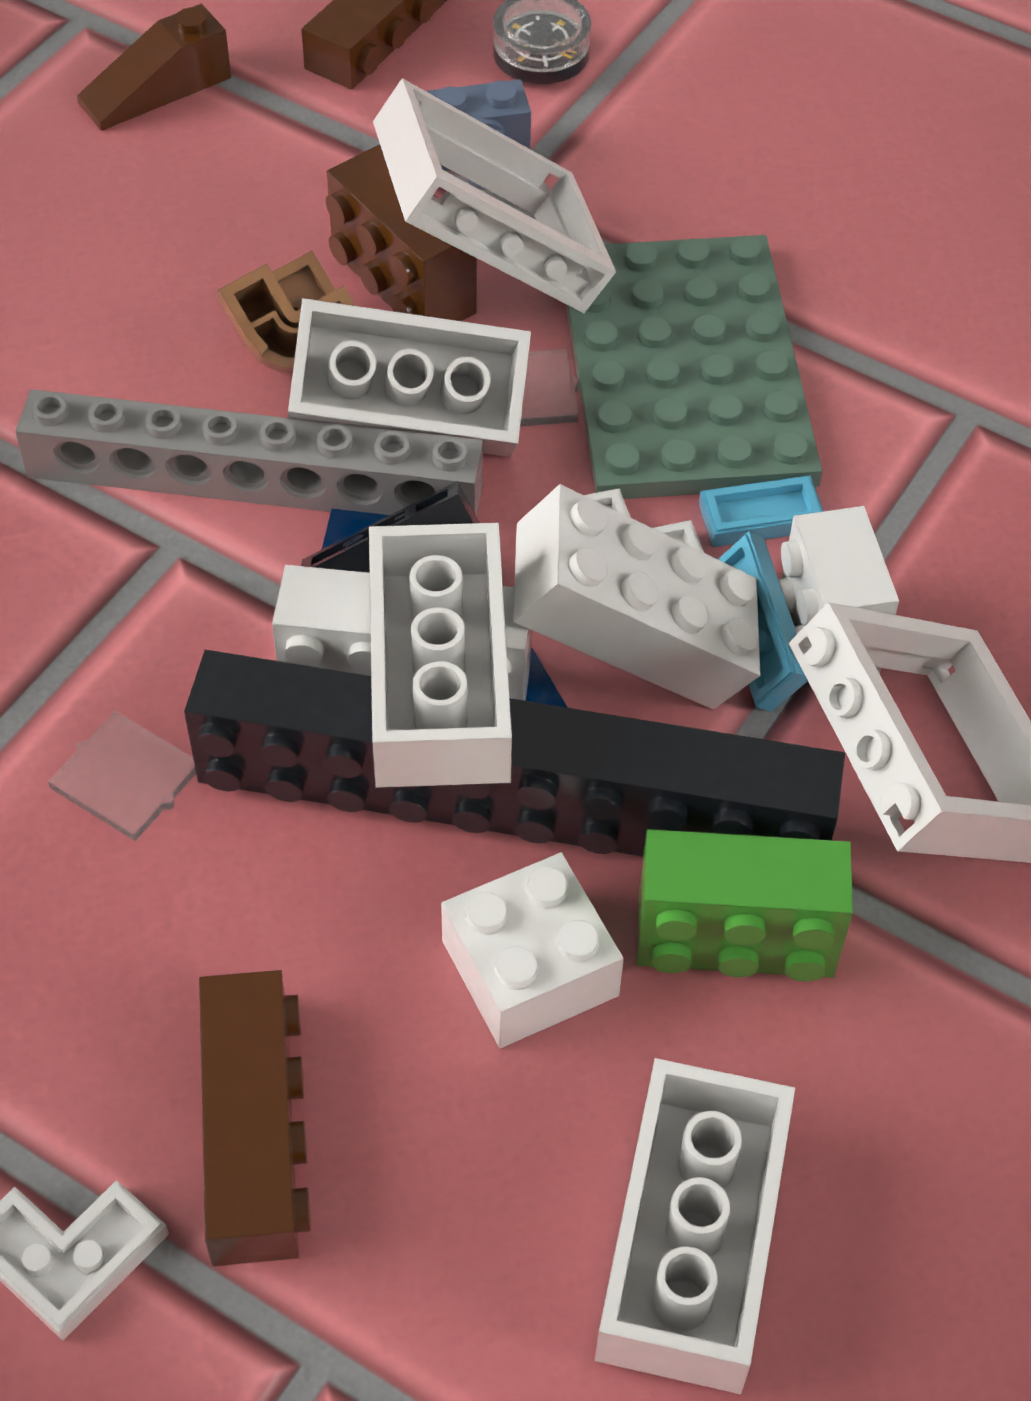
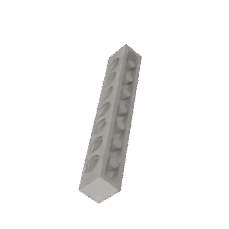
[15,389,483,518]

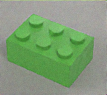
[636,829,853,981]

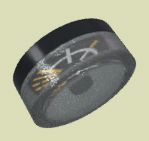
[493,0,591,84]

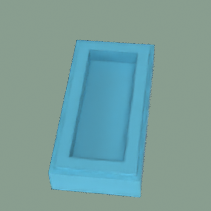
[699,475,824,547]

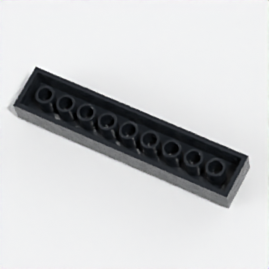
[184,649,845,857]

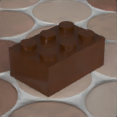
[325,145,477,321]

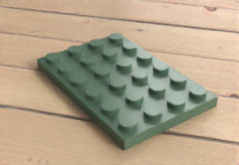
[565,235,822,499]

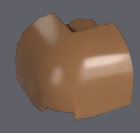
[217,250,355,374]

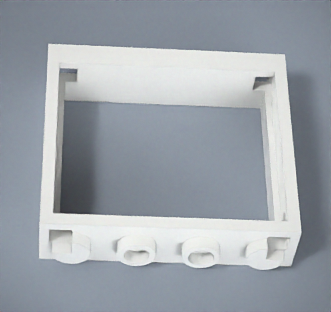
[373,78,616,313]
[788,602,1031,863]

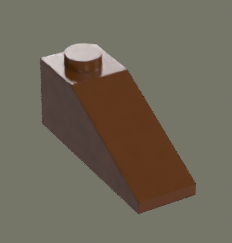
[77,3,231,131]

